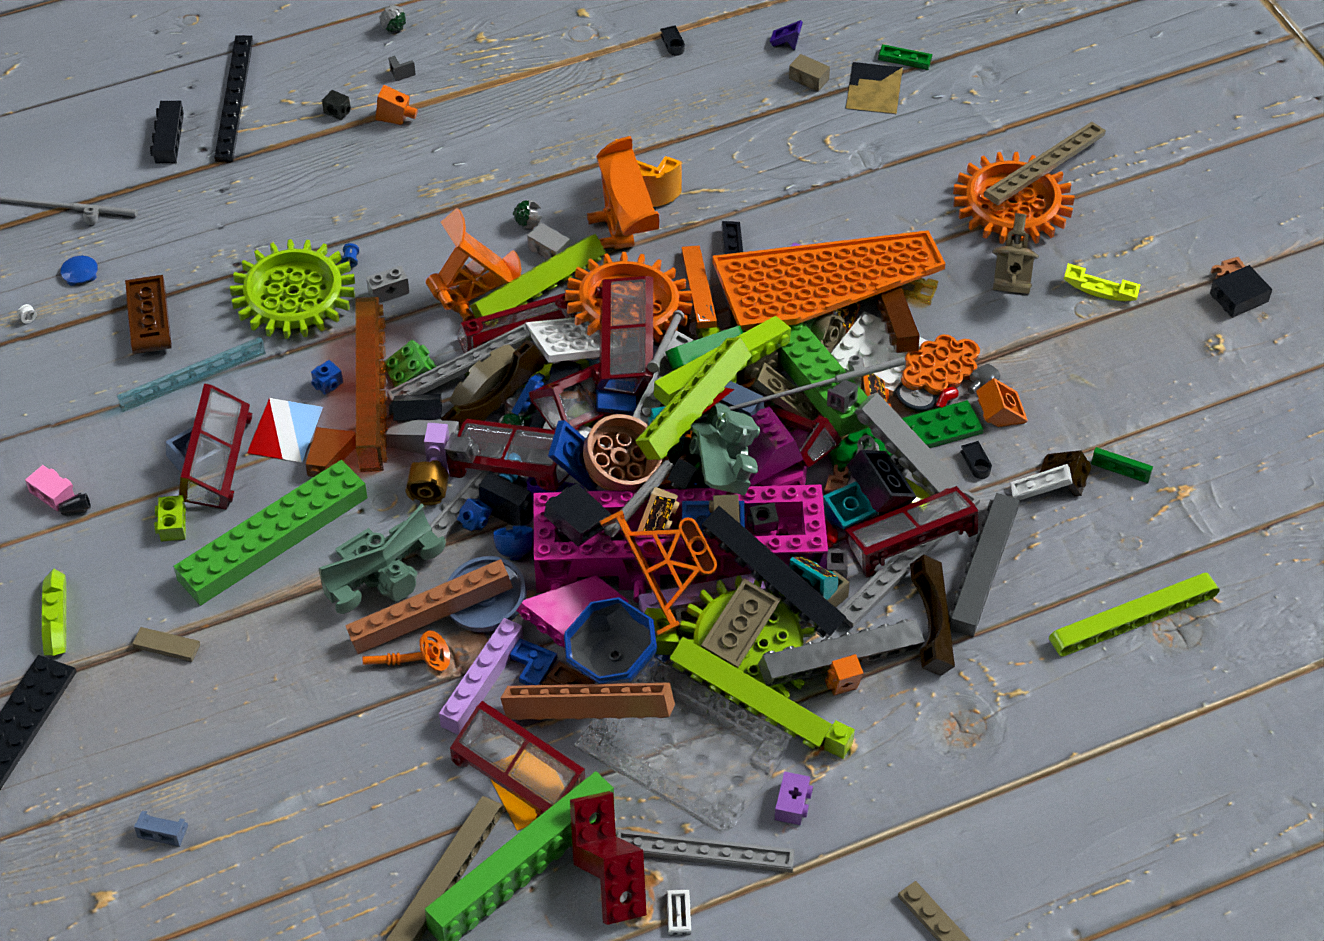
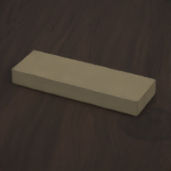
[132,627,200,662]

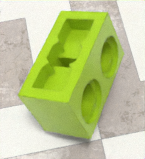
[154,495,186,542]

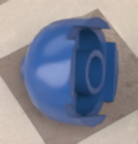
[493,526,534,560]

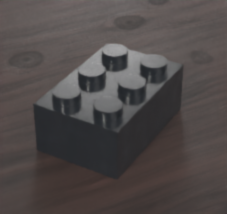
[846,450,917,512]

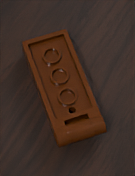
[125,275,172,354]

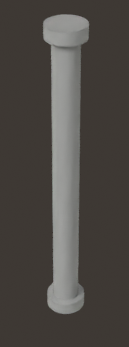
[647,310,684,373]

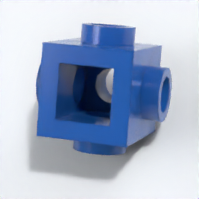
[311,360,343,395]
[457,499,493,531]

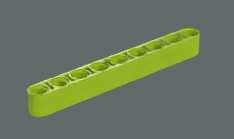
[1049,573,1220,657]

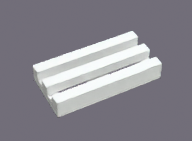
[667,890,691,935]

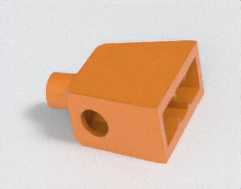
[375,85,418,125]

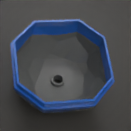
[564,597,657,684]

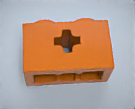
[825,654,864,696]

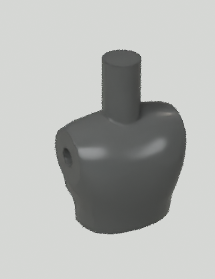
[968,364,1000,394]

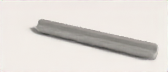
[604,460,674,538]

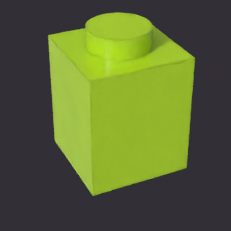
[824,720,855,759]

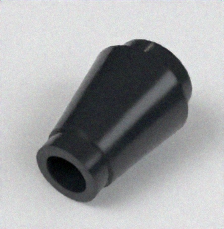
[59,493,91,515]

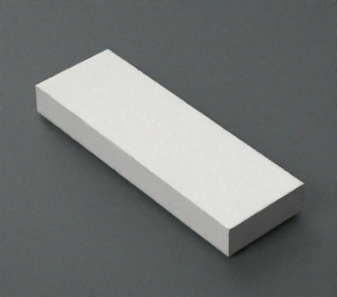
[1010,464,1073,500]

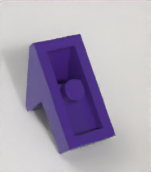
[769,20,803,50]

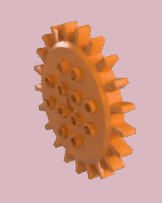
[953,152,1075,244]
[565,252,692,347]

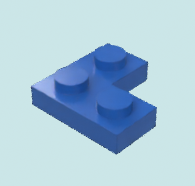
[511,372,545,416]
[510,638,558,685]

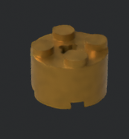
[405,460,449,505]

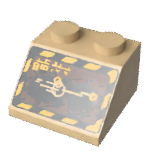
[637,487,680,531]

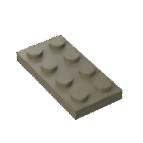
[753,362,823,421]
[701,578,781,669]

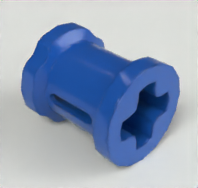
[341,243,359,268]

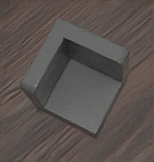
[388,56,416,81]

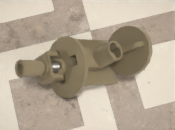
[992,213,1039,294]

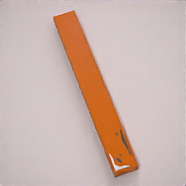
[681,245,717,329]

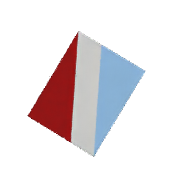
[247,398,323,463]

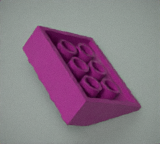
[747,406,803,487]

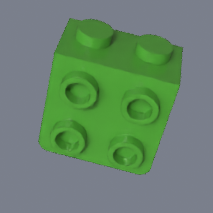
[384,340,436,387]

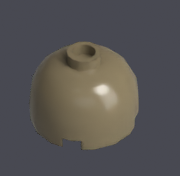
[811,314,846,353]

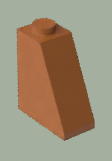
[305,427,357,477]

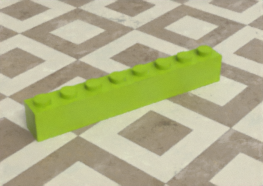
[469,233,606,326]
[654,316,791,406]
[635,337,752,460]
[670,637,832,749]

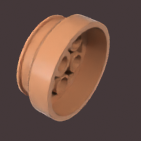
[583,414,662,492]

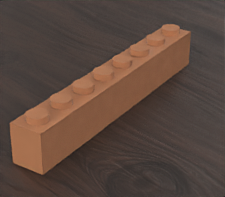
[345,559,513,654]
[501,683,675,720]

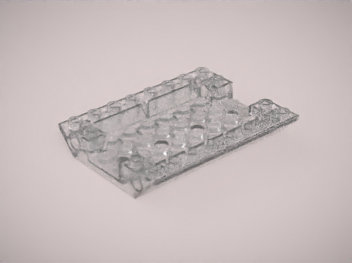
[574,657,792,834]

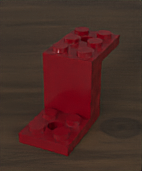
[570,791,647,925]

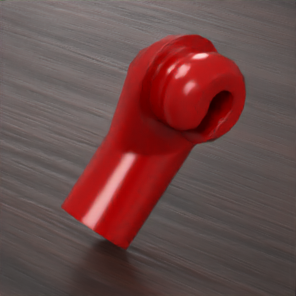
[935,387,959,408]
[825,520,838,548]

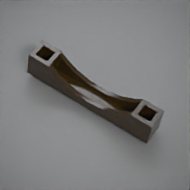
[441,340,548,437]
[910,554,955,676]

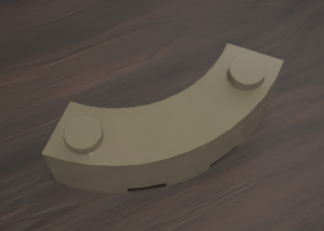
[450,344,515,406]

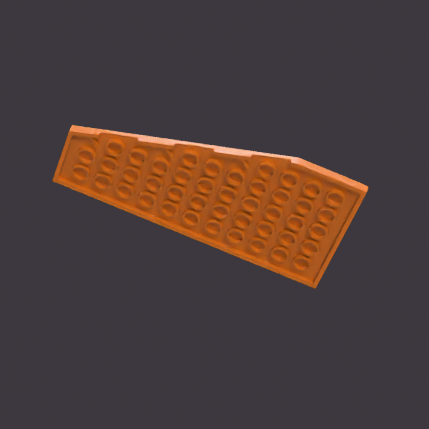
[712,230,946,331]

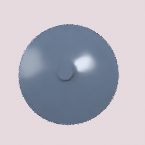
[447,556,527,632]

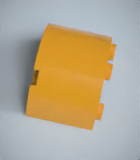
[616,139,682,207]

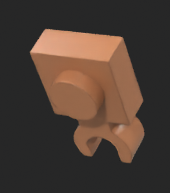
[1211,257,1245,279]
[824,465,849,495]

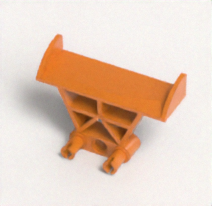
[587,136,659,250]
[426,208,521,322]
[599,510,717,636]

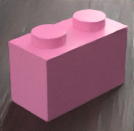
[25,465,75,511]

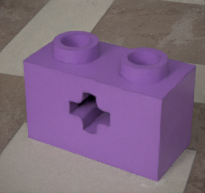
[775,771,813,825]

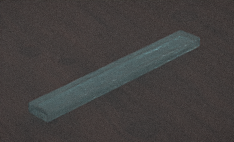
[117,337,266,413]

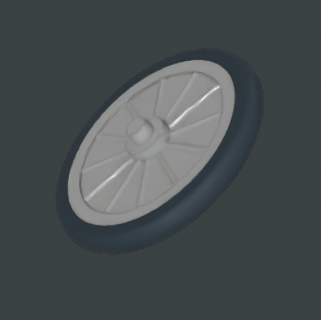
[896,383,936,411]

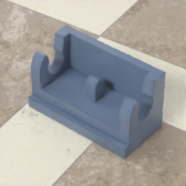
[134,811,188,847]

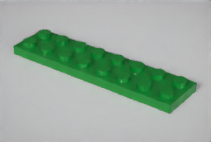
[827,400,983,472]

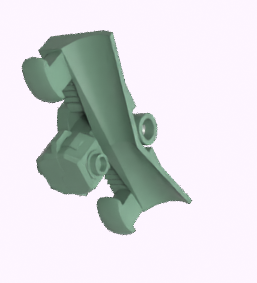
[689,403,760,496]
[319,504,446,614]

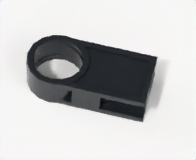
[660,25,685,56]
[960,441,992,479]

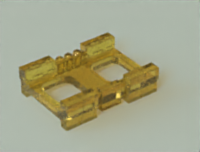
[901,278,939,305]

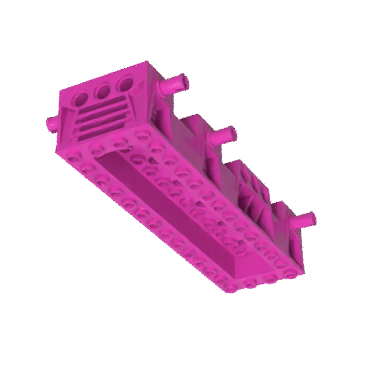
[534,484,828,603]

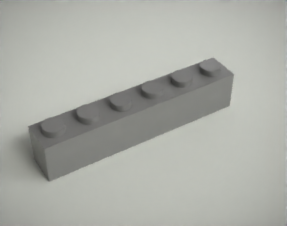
[854,393,958,496]

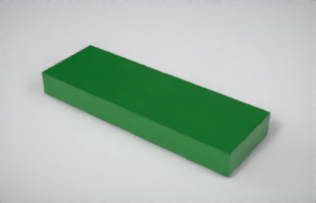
[878,44,933,70]
[1091,447,1153,483]

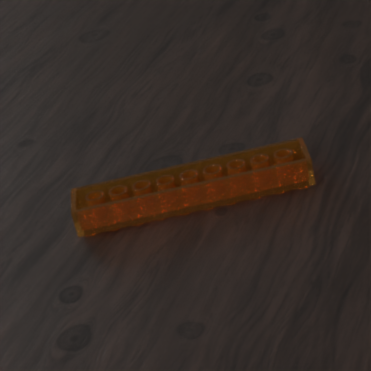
[356,297,387,472]

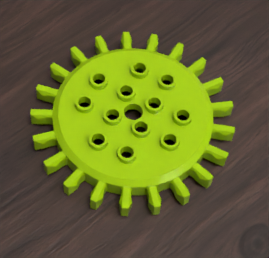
[230,239,355,339]
[678,575,816,711]

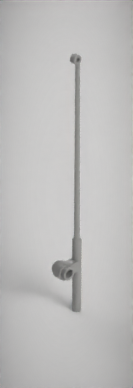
[0,197,138,225]
[697,355,906,420]

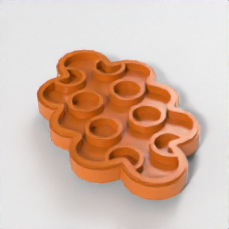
[901,334,980,395]

